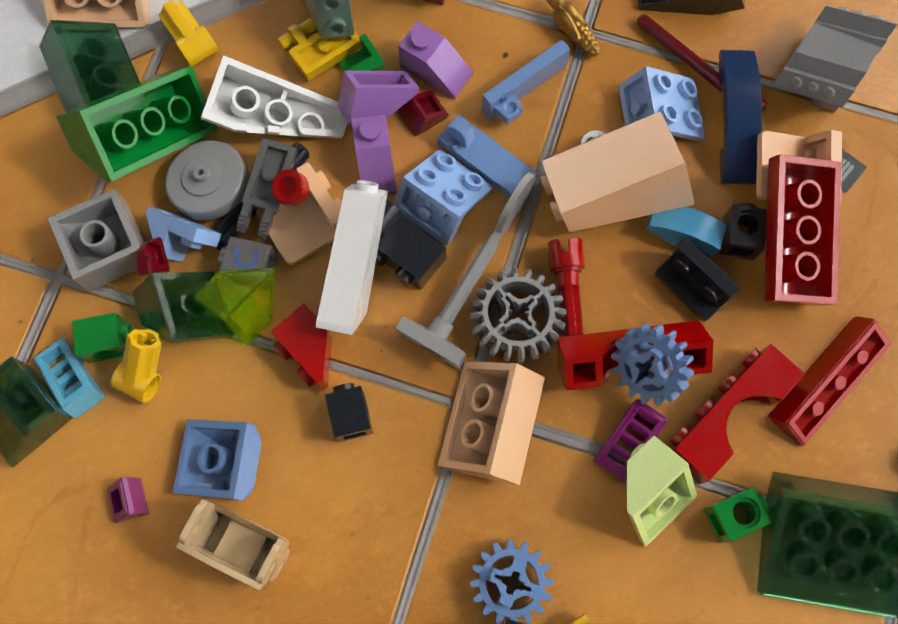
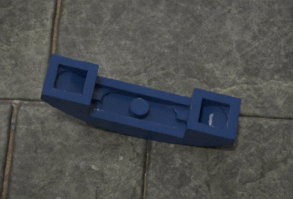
[719,50,762,184]

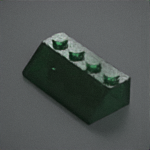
[39,20,140,112]

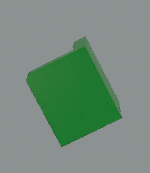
[340,33,386,71]

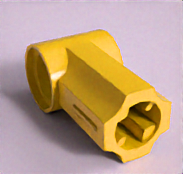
[158,0,219,67]
[111,329,162,403]

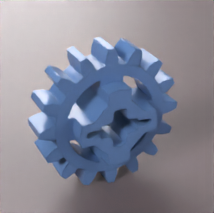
[611,323,694,406]
[470,540,554,624]

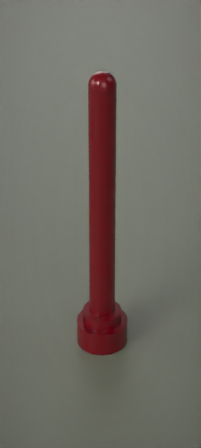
[637,14,769,113]

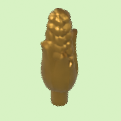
[546,0,600,57]

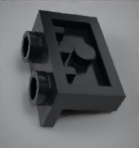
[655,238,740,322]

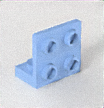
[618,66,705,141]
[393,150,493,246]

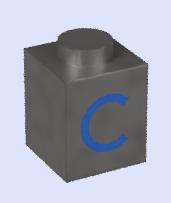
[218,236,277,289]

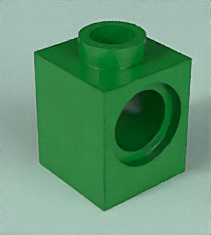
[72,313,133,363]
[703,487,771,543]

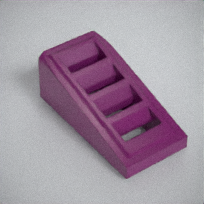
[593,399,668,483]

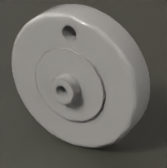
[165,140,249,221]

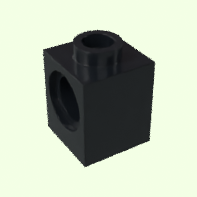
[719,203,767,260]
[325,383,374,442]

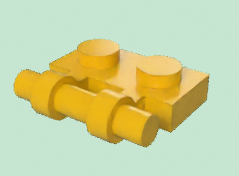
[277,17,361,82]

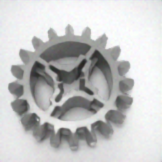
[469,268,566,364]

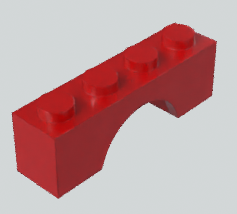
[557,320,714,391]
[670,344,805,484]

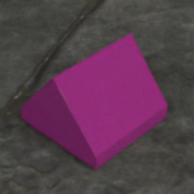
[107,477,149,523]

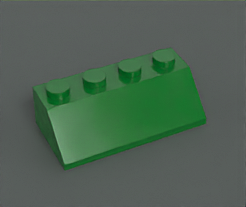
[56,65,218,182]

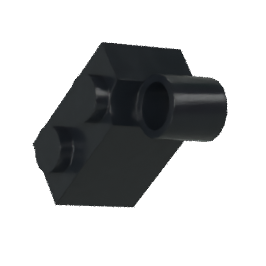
[376,199,446,290]

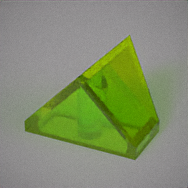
[194,267,276,346]

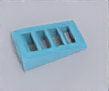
[33,337,105,418]

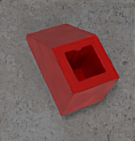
[270,303,332,391]

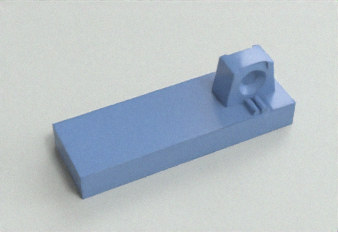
[482,40,570,125]
[437,114,538,198]

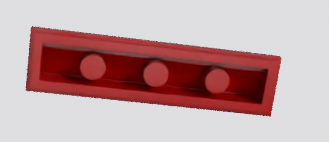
[768,316,891,447]

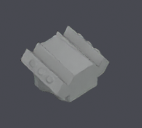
[772,4,898,112]

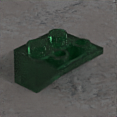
[0,356,73,467]

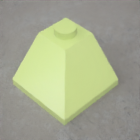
[627,436,698,547]

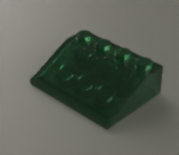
[757,472,898,618]

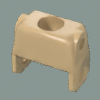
[176,499,290,590]

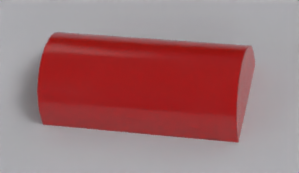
[764,154,842,306]

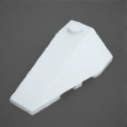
[201,55,348,139]

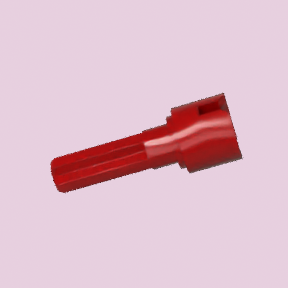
[548,237,585,337]

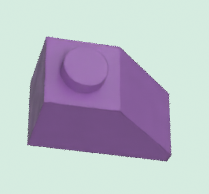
[398,21,473,99]
[338,71,419,125]
[351,114,397,195]

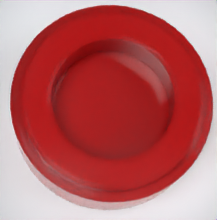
[272,169,309,207]

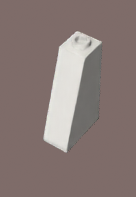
[316,180,388,335]

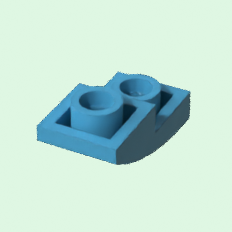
[646,207,727,256]

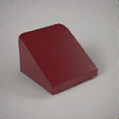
[398,90,449,136]

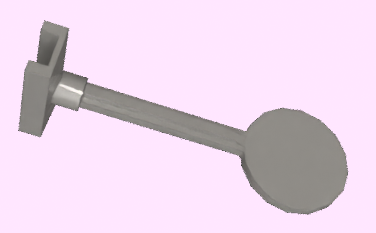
[395,172,536,370]

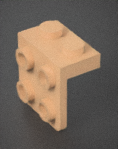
[756,130,842,201]
[256,162,342,265]

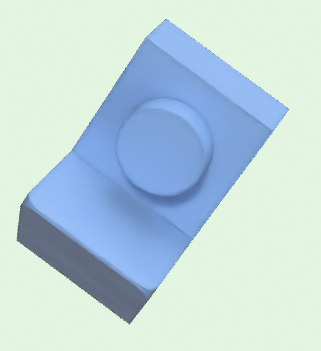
[146,207,221,261]

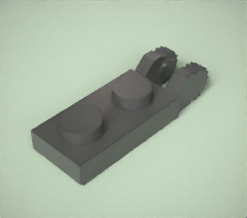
[236,138,298,240]

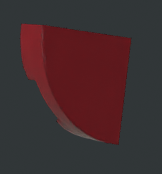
[137,237,170,276]

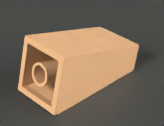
[540,111,695,233]

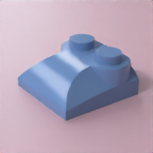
[173,419,262,501]

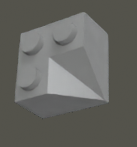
[47,188,145,292]

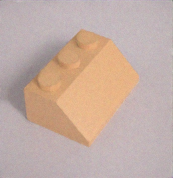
[43,0,150,28]
[437,362,545,485]

